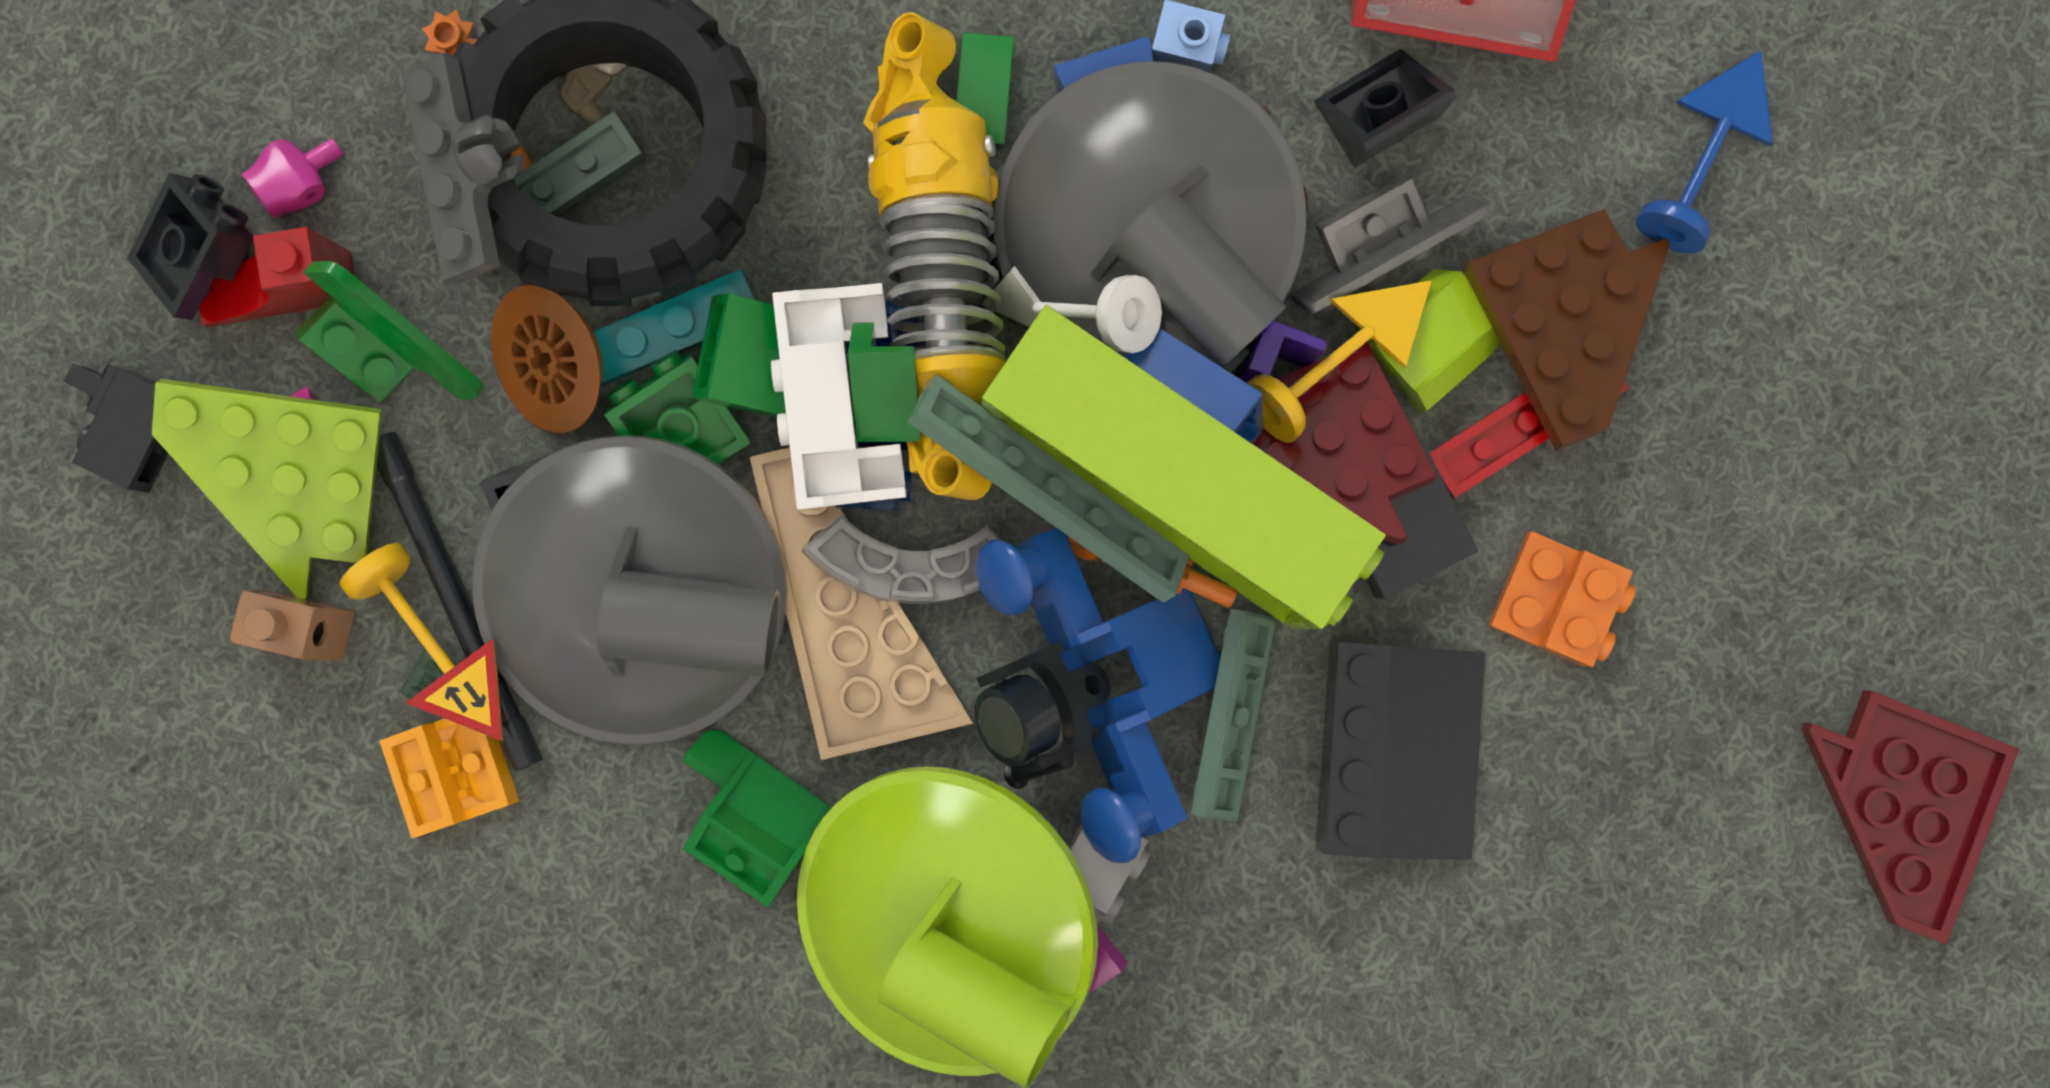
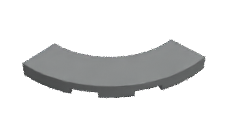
[801,515,1000,604]

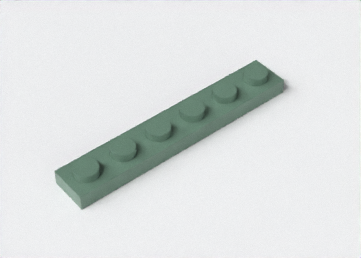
[907,374,1189,603]

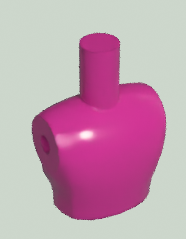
[241,138,344,219]

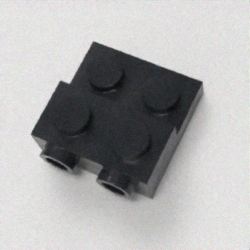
[127,173,254,320]

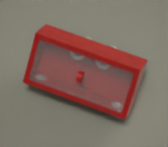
[1350,0,1576,62]

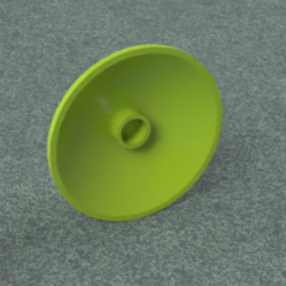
[797,766,1098,1088]

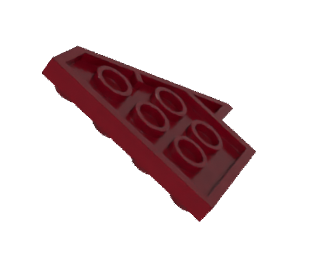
[1253,342,1436,545]
[1801,690,2019,945]

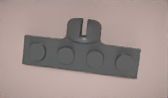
[402,53,524,284]

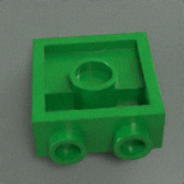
[604,350,751,464]

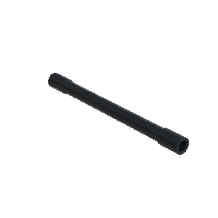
[377,432,544,772]

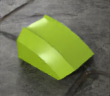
[1367,269,1501,415]

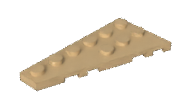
[750,447,974,760]

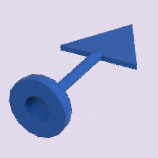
[1636,50,1773,254]

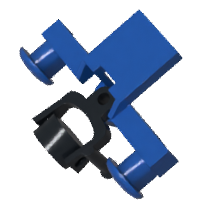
[974,528,1220,863]

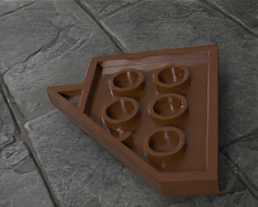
[1463,209,1670,451]

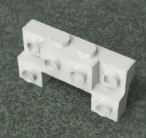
[771,283,906,510]

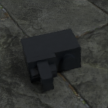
[63,363,168,493]

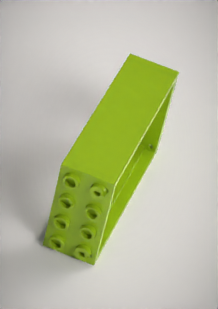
[981,304,1386,630]

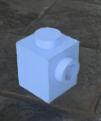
[1152,0,1230,73]

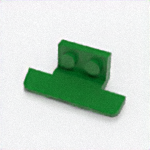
[295,261,484,403]
[682,730,832,907]

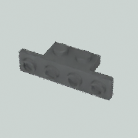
[1291,175,1490,314]

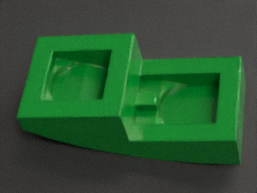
[957,32,1015,144]

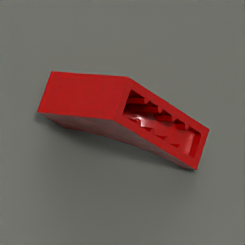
[199,227,355,327]

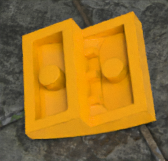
[379,718,520,839]

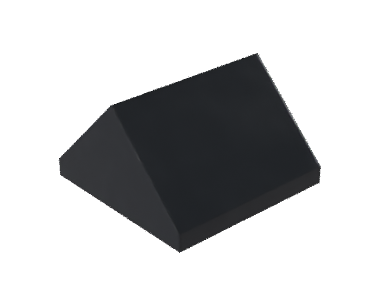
[1314,49,1456,168]

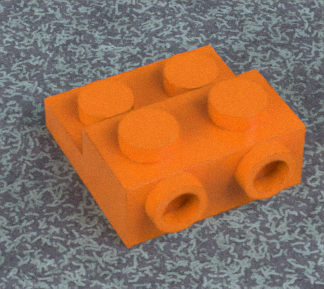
[1488,531,1636,667]

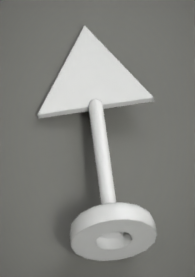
[981,266,1162,353]

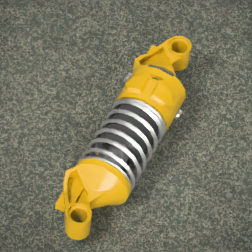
[863,12,1006,500]

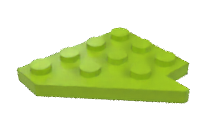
[152,379,382,599]

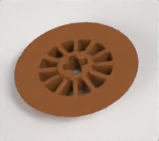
[491,284,603,433]

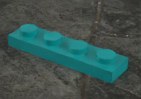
[572,269,755,387]

